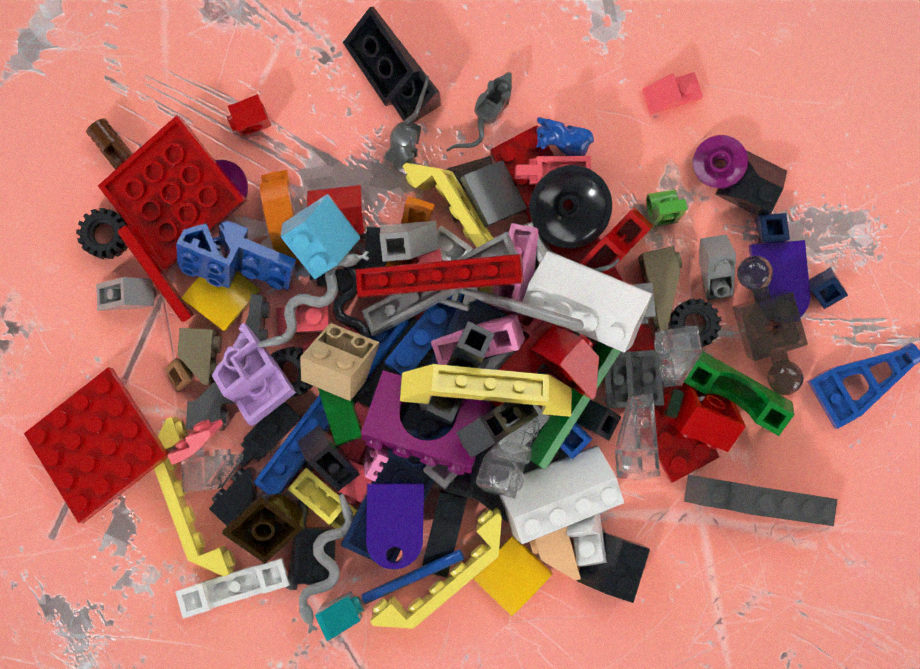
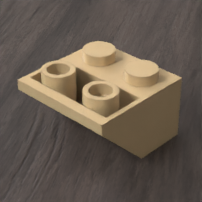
[300,323,379,401]

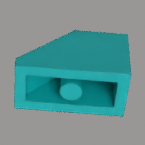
[315,591,364,641]

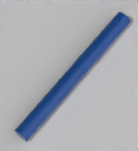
[361,549,464,604]

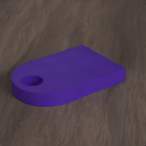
[749,240,811,324]
[366,483,424,570]

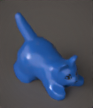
[536,117,594,156]

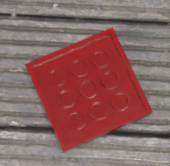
[98,115,247,270]
[23,367,168,523]

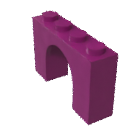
[361,370,491,475]

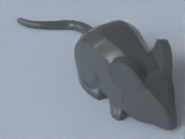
[446,72,512,152]
[385,75,429,175]

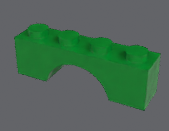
[682,348,795,436]

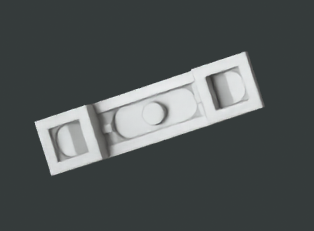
[175,558,290,619]

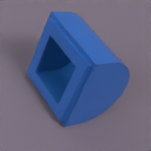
[560,423,593,459]

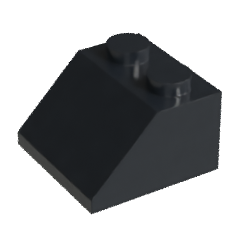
[576,531,650,603]

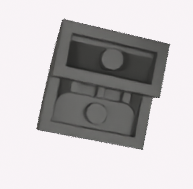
[460,161,527,228]
[605,350,665,408]

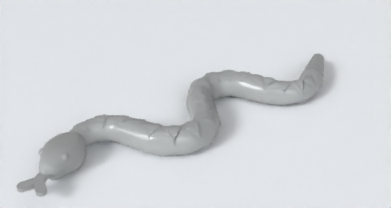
[257,251,369,347]
[298,494,353,634]

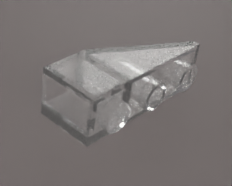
[476,417,540,498]

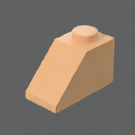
[529,526,581,580]

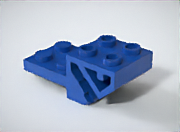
[176,221,296,291]

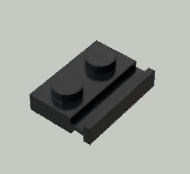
[292,527,336,585]

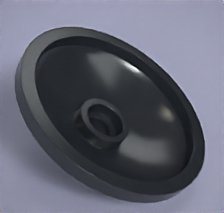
[529,165,612,249]

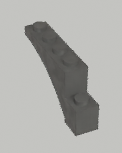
[185,294,270,431]
[684,474,838,526]

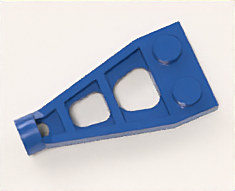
[807,343,920,429]

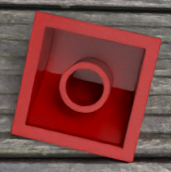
[307,185,366,239]
[531,325,599,400]
[675,382,746,452]

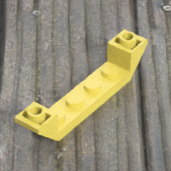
[402,163,494,293]
[400,364,572,417]
[154,417,236,576]
[370,507,502,629]

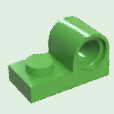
[646,189,688,227]

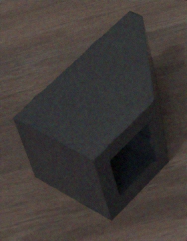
[209,467,257,526]

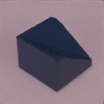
[755,213,790,243]
[809,267,849,309]

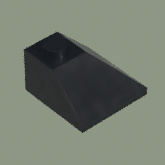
[715,150,787,216]

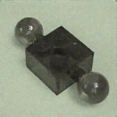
[732,255,808,395]

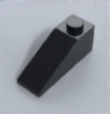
[456,402,539,458]
[422,490,467,578]

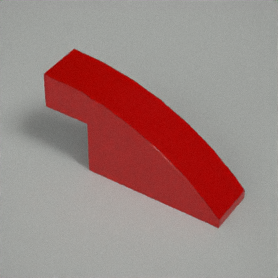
[579,207,654,275]

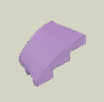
[212,323,296,426]

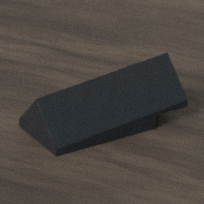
[343,6,442,123]

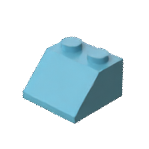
[281,194,360,279]

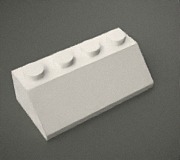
[523,251,653,353]
[496,445,624,544]

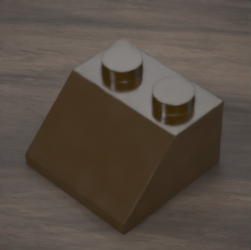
[222,494,304,564]

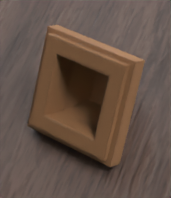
[164,358,192,392]

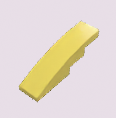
[288,468,357,529]

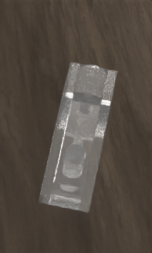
[615,393,660,481]

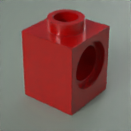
[227,94,272,138]

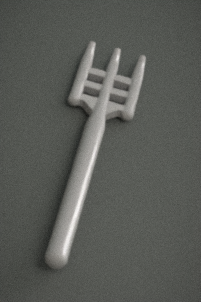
[439,288,584,331]

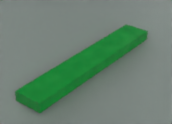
[525,341,621,470]

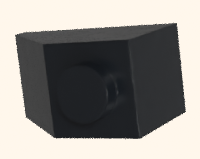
[297,425,360,491]

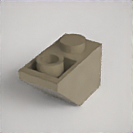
[177,328,222,385]

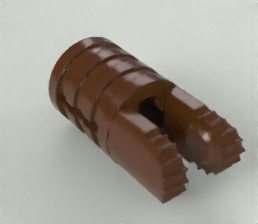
[86,118,133,169]

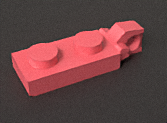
[515,156,591,185]

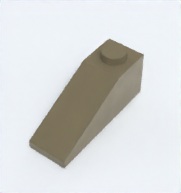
[638,246,682,335]

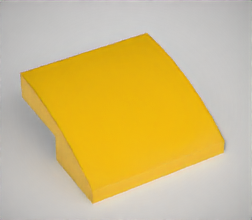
[181,272,262,332]
[473,535,553,616]

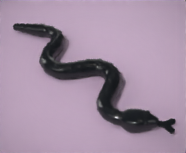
[333,266,370,396]

